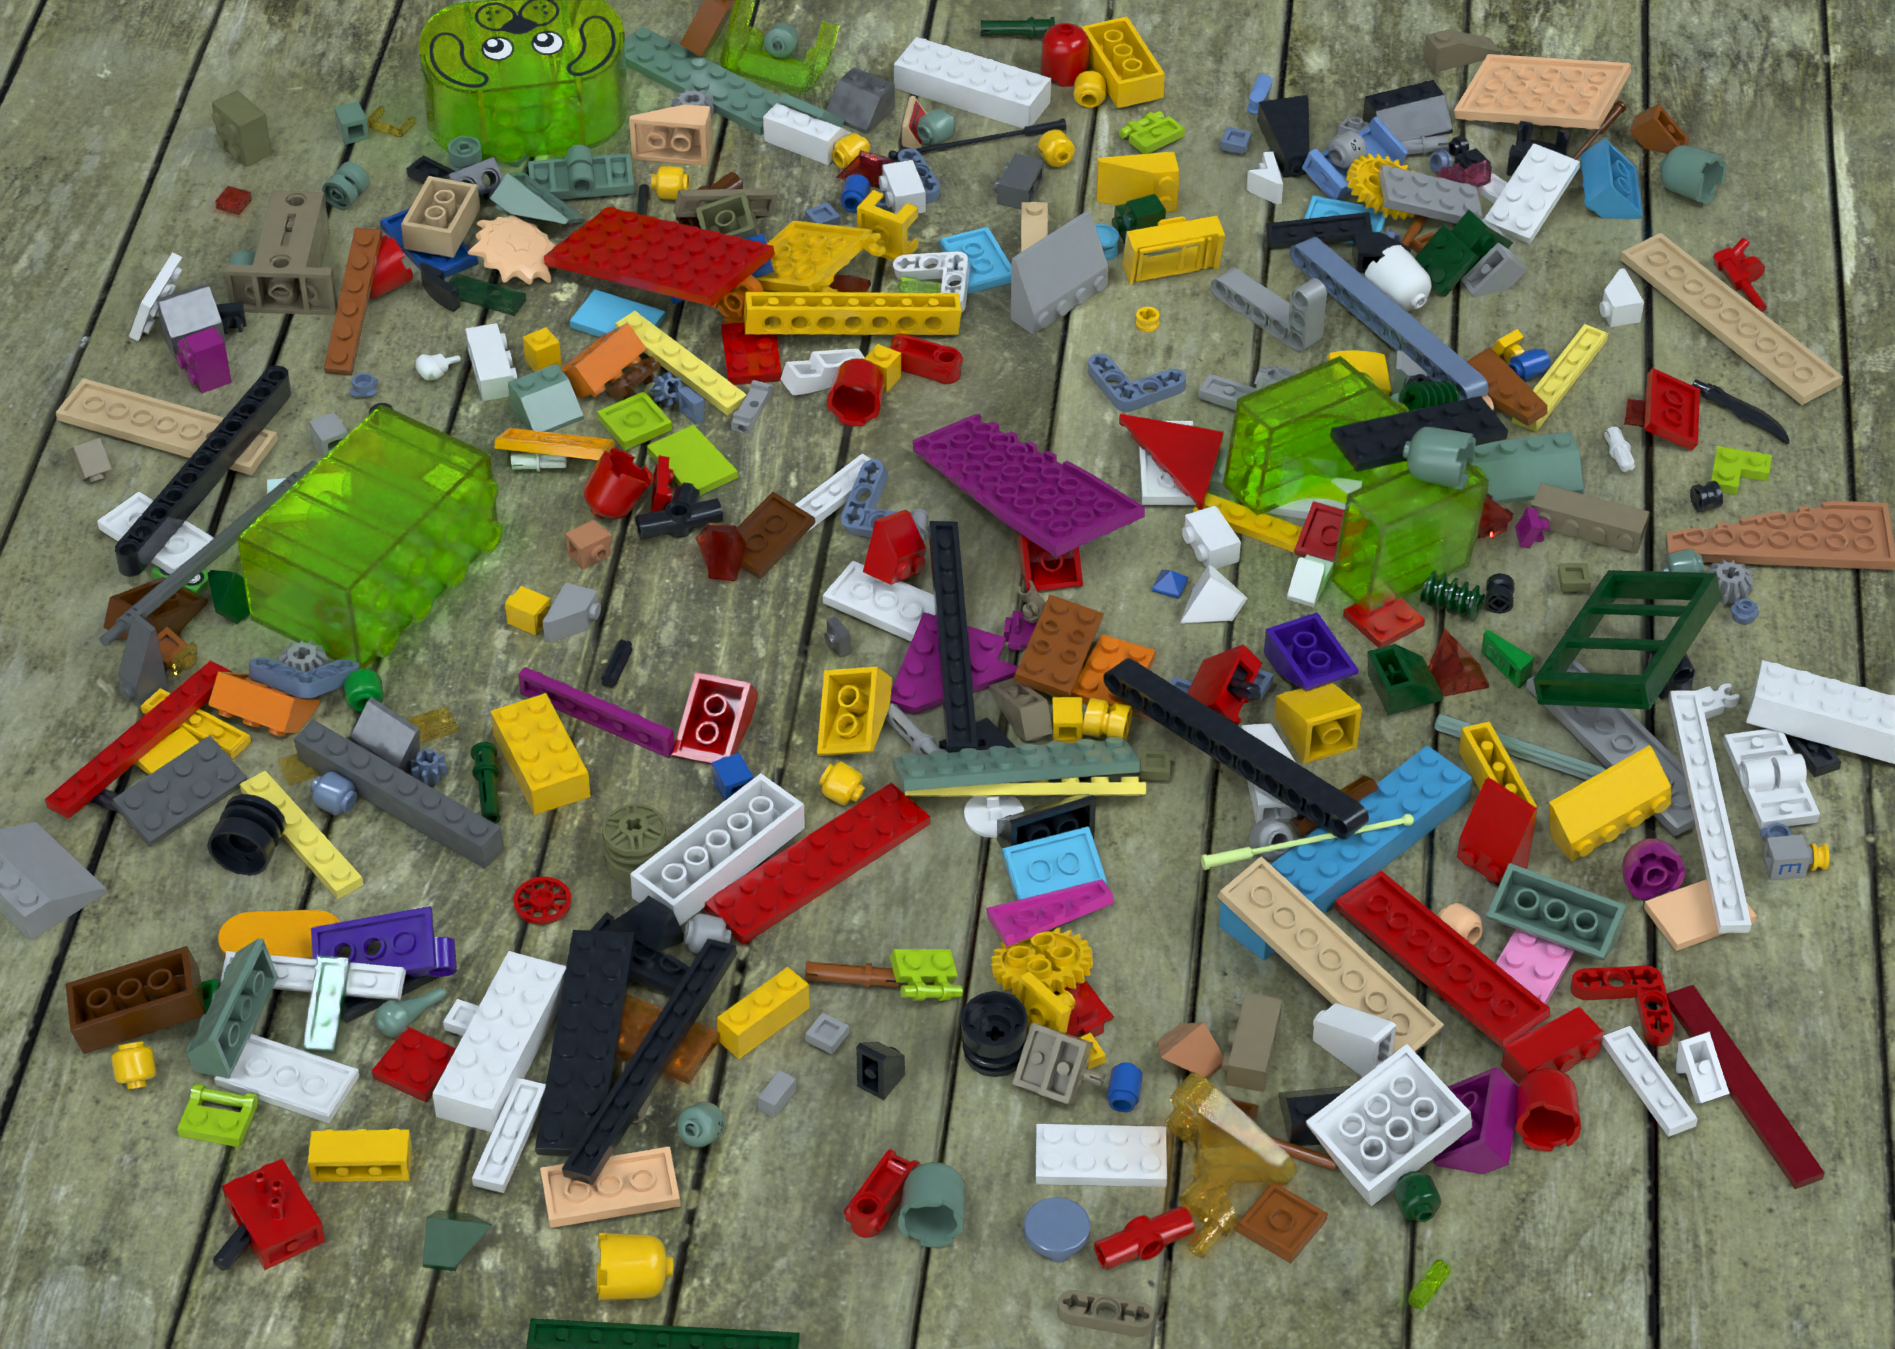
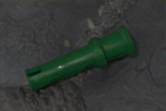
[981,17,1055,39]
[470,742,501,824]

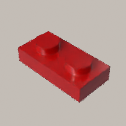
[651,455,673,513]

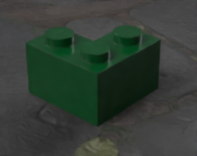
[1112,194,1166,255]
[1452,209,1514,275]

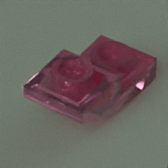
[1437,160,1492,188]

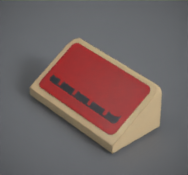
[902,96,927,148]

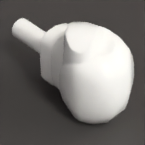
[415,353,461,380]

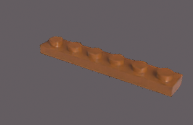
[324,227,383,376]

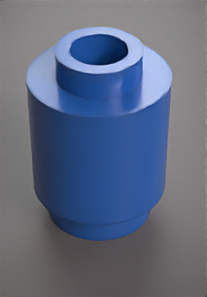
[841,174,870,212]
[1509,348,1551,381]
[1107,1062,1143,1112]

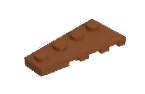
[1466,347,1548,426]

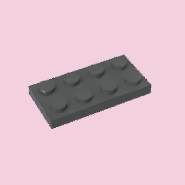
[112,735,247,847]

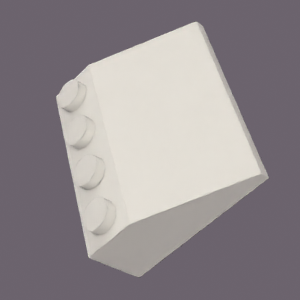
[1306,1044,1472,1206]

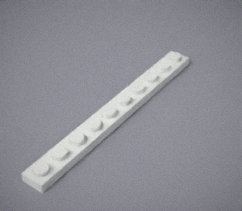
[1668,690,1752,933]

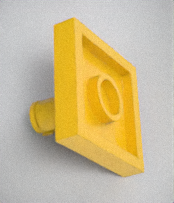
[1016,971,1075,1033]

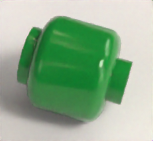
[344,669,384,713]

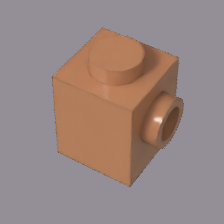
[565,520,612,570]

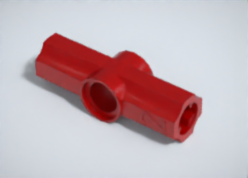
[1094,1206,1195,1270]

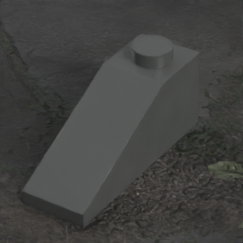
[118,614,169,708]

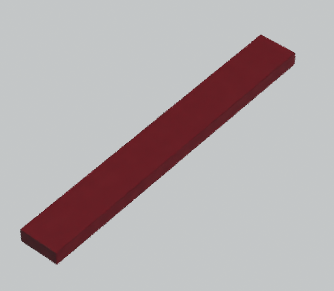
[1666,985,1825,1189]

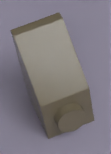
[66,438,112,483]

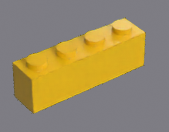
[1458,721,1537,808]

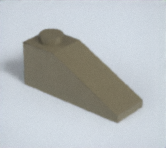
[1423,29,1501,73]
[989,678,1053,742]

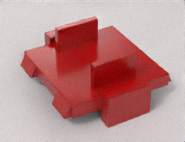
[1053,981,1114,1037]

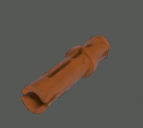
[805,960,899,988]

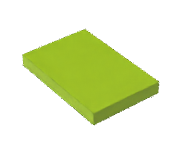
[647,424,738,496]

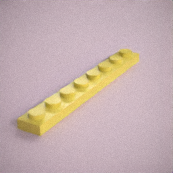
[905,777,1146,797]

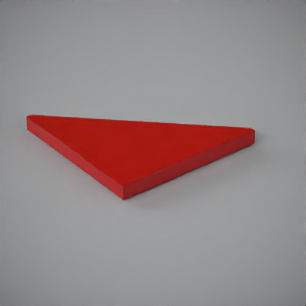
[1119,414,1224,510]

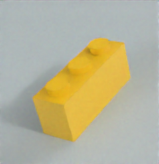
[717,967,810,1059]
[308,1128,412,1182]

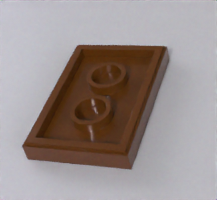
[717,492,816,579]

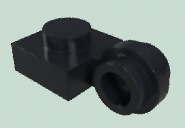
[1448,136,1491,178]

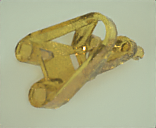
[1165,1072,1298,1259]

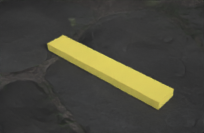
[1512,324,1609,432]

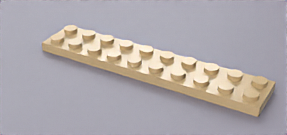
[1620,233,1843,405]

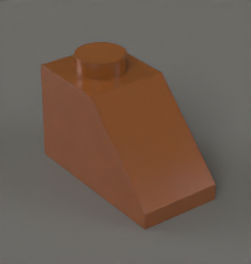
[1630,104,1689,154]

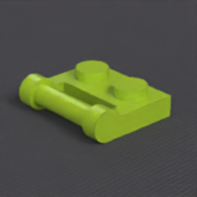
[177,1083,258,1147]

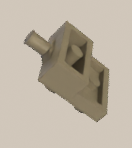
[1012,1023,1105,1104]

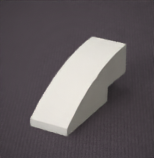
[781,349,865,395]

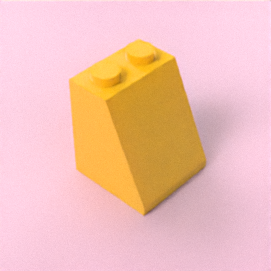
[1274,683,1362,764]

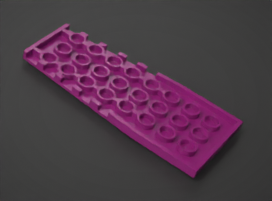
[913,414,1145,556]

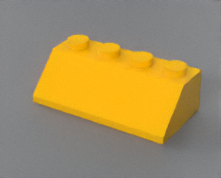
[1549,745,1671,862]

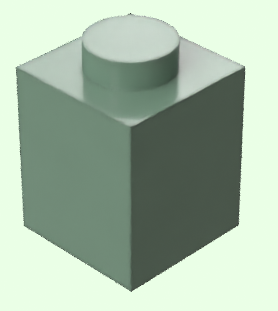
[334,101,369,145]

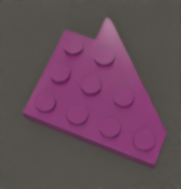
[890,612,1018,715]

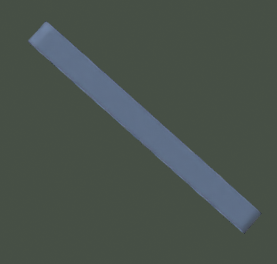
[1290,237,1489,400]

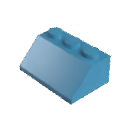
[1580,138,1643,219]

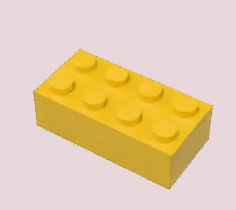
[1081,16,1165,108]
[490,693,591,815]

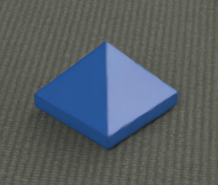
[1152,570,1188,599]

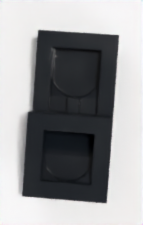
[420,262,460,312]

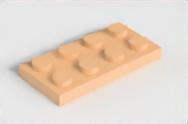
[540,1147,681,1228]

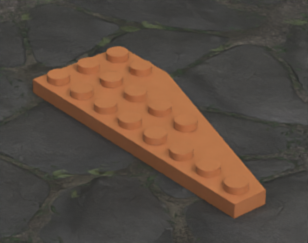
[1665,501,1895,570]

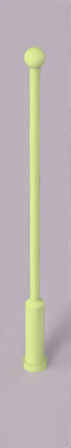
[1201,814,1414,870]

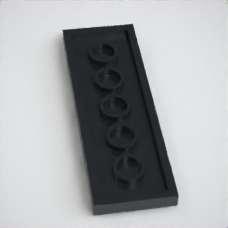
[1330,396,1508,472]

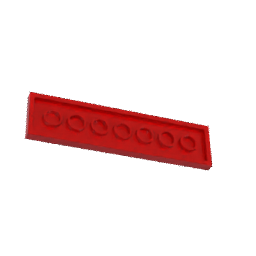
[704,782,930,945]
[1335,870,1550,1049]

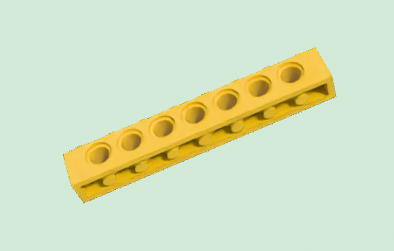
[744,292,962,335]

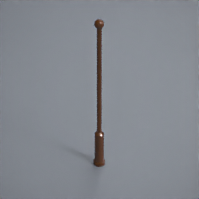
[1572,101,1627,160]

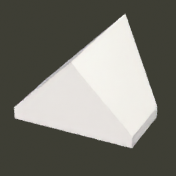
[1180,565,1248,624]

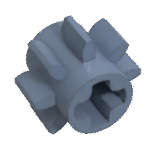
[649,372,684,407]
[410,749,448,786]

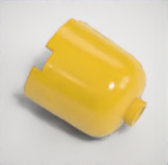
[596,1233,673,1301]

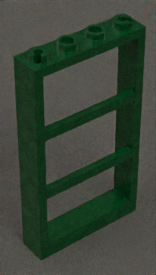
[1533,570,1721,710]

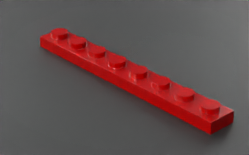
[45,660,232,819]

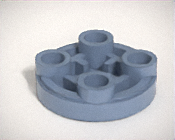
[1024,1197,1090,1263]

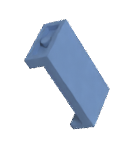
[1302,117,1408,201]

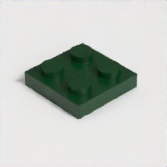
[1415,224,1479,297]

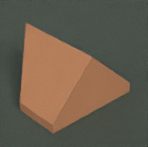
[1157,1022,1224,1081]

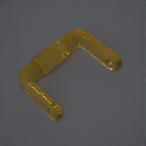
[368,106,416,137]

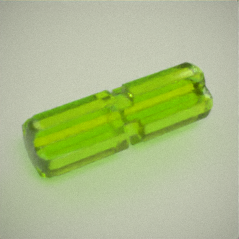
[899,276,942,293]
[1408,1259,1451,1310]

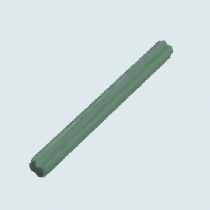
[1435,714,1606,780]

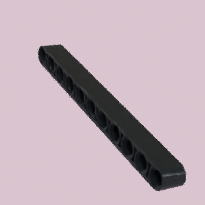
[115,365,291,577]
[1103,658,1369,840]

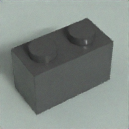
[994,154,1044,210]

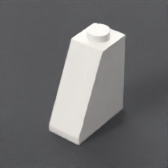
[1313,1003,1397,1077]

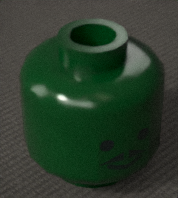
[1393,1171,1442,1222]

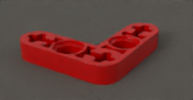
[1570,966,1674,1047]

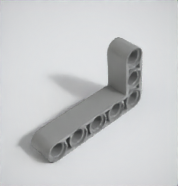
[1210,268,1327,352]

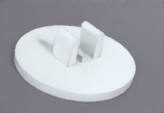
[964,796,1024,838]

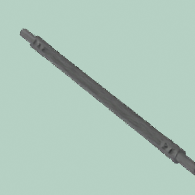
[99,460,320,646]

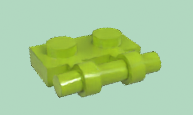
[1118,111,1185,154]
[890,949,963,1001]

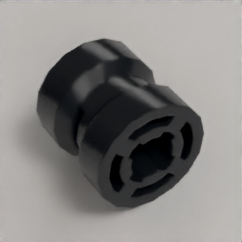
[1485,573,1515,614]

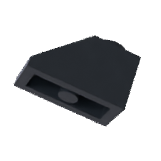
[1352,232,1411,273]
[856,1041,905,1100]

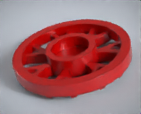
[513,877,571,925]

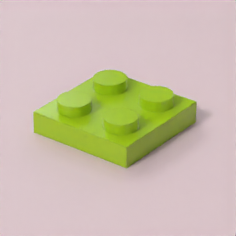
[597,391,672,450]

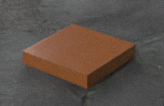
[1236,1181,1328,1263]

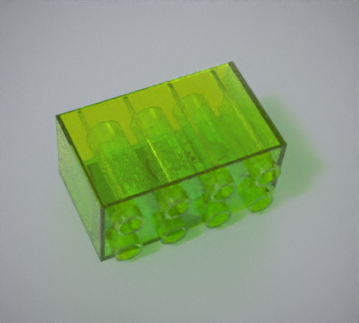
[237,404,503,669]

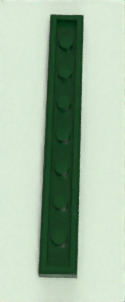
[526,1318,800,1349]

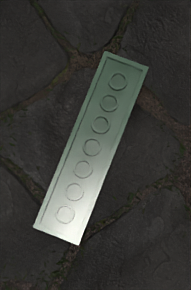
[610,26,793,136]
[893,737,1140,791]

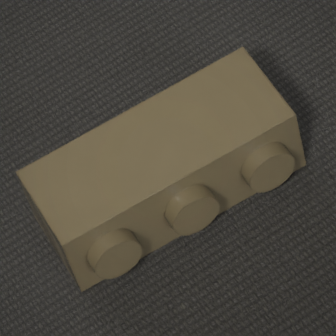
[1222,992,1282,1092]

